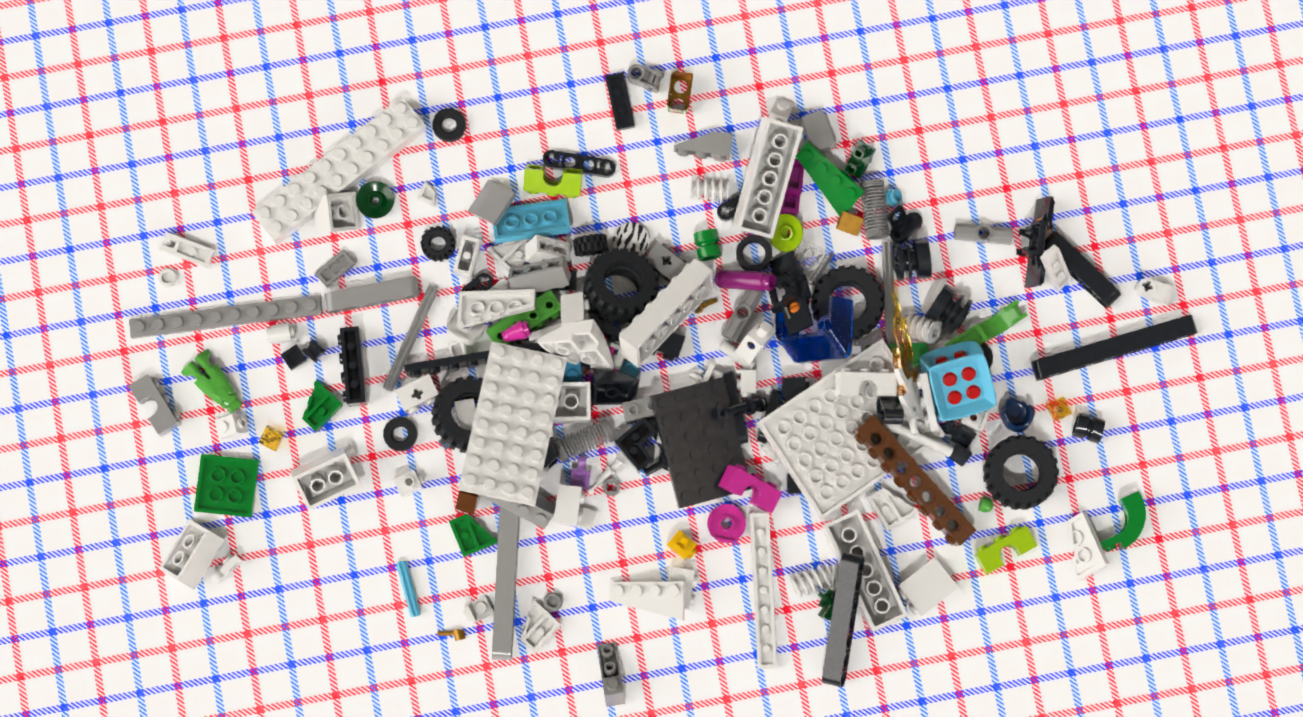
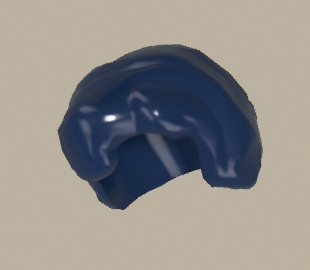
[999,397,1036,433]

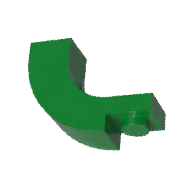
[1100,491,1146,552]

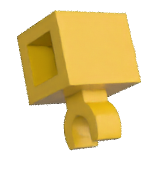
[667,530,697,561]

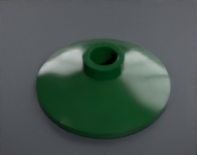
[356,181,394,219]

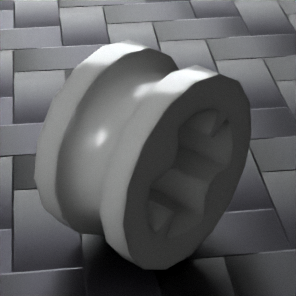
[603,478,620,496]

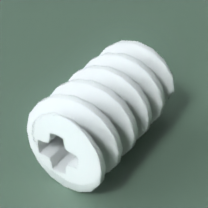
[689,176,730,203]
[898,313,942,344]
[789,563,832,598]

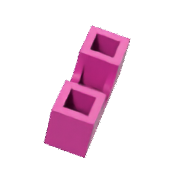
[718,464,782,513]

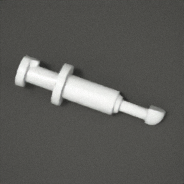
[588,457,624,494]

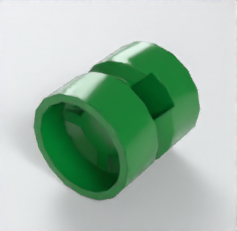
[693,229,722,261]

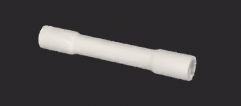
[880,421,954,457]

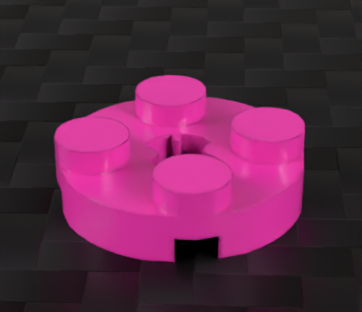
[707,504,746,543]

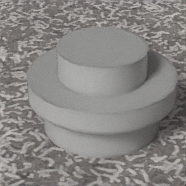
[543,592,563,612]

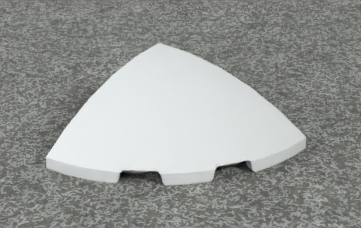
[537,319,614,370]

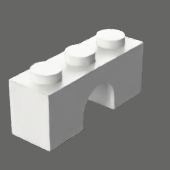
[835,368,897,398]

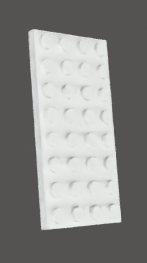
[458,342,567,506]

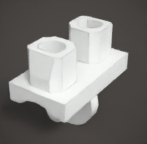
[689,364,723,385]

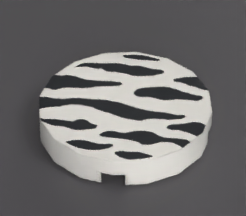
[612,222,650,257]

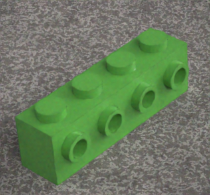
[486,289,561,346]

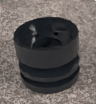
[892,238,932,282]
[924,284,973,335]

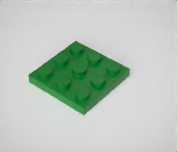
[194,454,260,518]

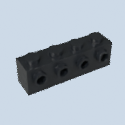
[337,326,368,407]

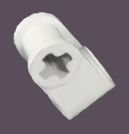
[1135,278,1174,306]

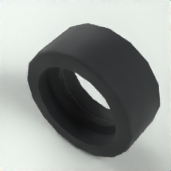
[736,235,772,272]

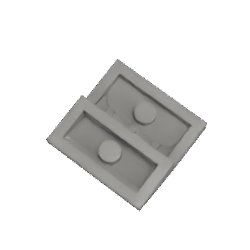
[468,180,517,226]

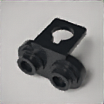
[887,204,923,243]

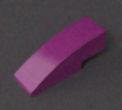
[779,159,804,217]

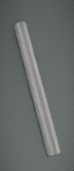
[882,242,896,344]
[383,286,438,392]

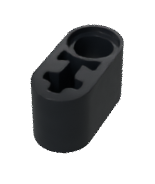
[876,397,904,425]

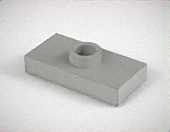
[314,249,356,288]

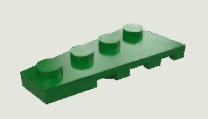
[796,141,866,216]

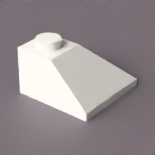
[314,191,360,234]

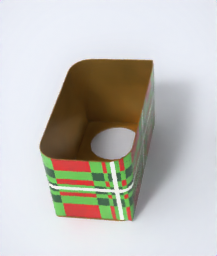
[667,71,693,114]

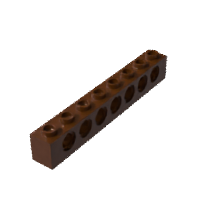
[852,415,976,546]

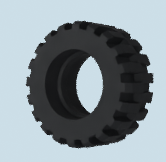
[583,248,659,324]
[811,265,885,341]
[431,376,483,453]
[983,434,1059,510]

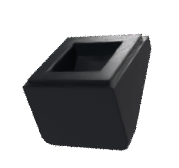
[948,443,972,467]

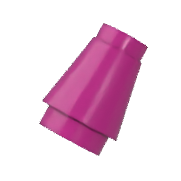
[501,320,531,343]

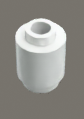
[266,322,295,344]

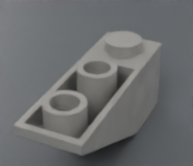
[673,131,733,162]
[597,642,625,707]

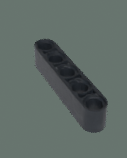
[1044,230,1121,309]

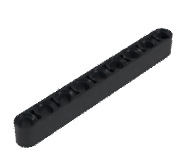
[1030,315,1198,381]

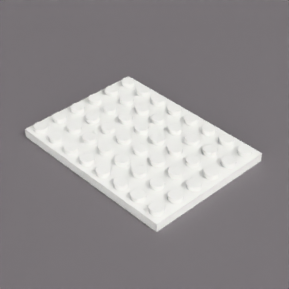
[756,339,945,520]

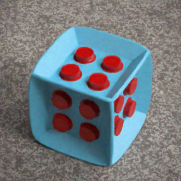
[919,341,997,421]

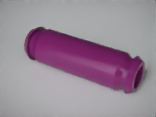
[715,269,776,291]

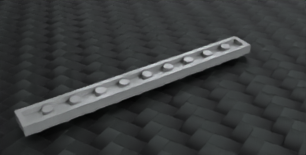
[129,295,322,339]

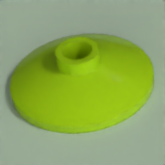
[770,214,803,252]

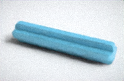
[396,561,421,617]

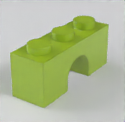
[523,164,583,198]
[974,525,1038,575]

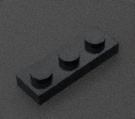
[605,72,635,131]

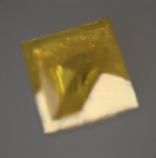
[1046,396,1072,422]
[259,425,285,452]

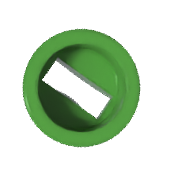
[978,496,994,513]

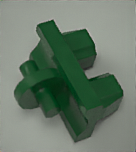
[845,139,876,179]
[818,588,836,621]

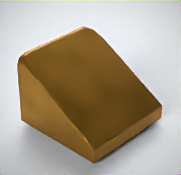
[836,211,864,236]

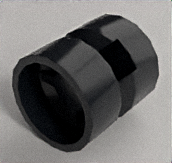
[1072,412,1106,444]

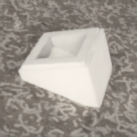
[448,341,474,357]

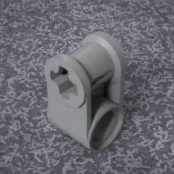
[627,64,665,93]

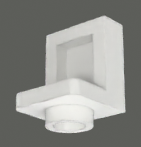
[768,97,794,123]
[215,414,248,439]

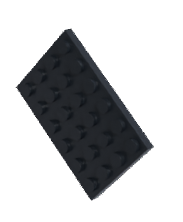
[649,377,751,509]

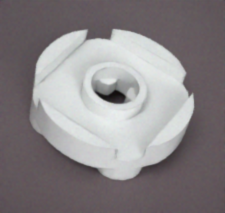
[446,310,485,345]

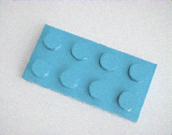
[493,198,571,244]

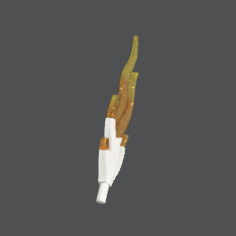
[891,291,920,435]

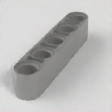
[324,276,420,314]

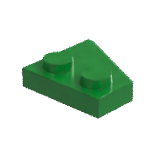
[302,380,344,433]
[449,514,498,557]

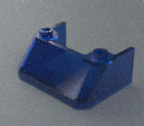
[775,296,853,364]

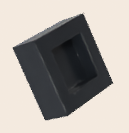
[280,344,308,371]

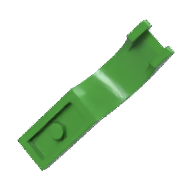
[944,299,1028,347]

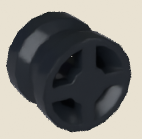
[302,339,326,363]

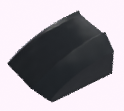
[591,368,640,405]

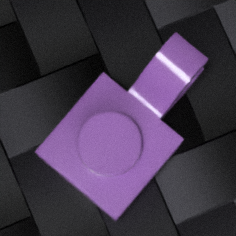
[569,456,591,491]

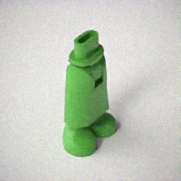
[181,349,243,414]

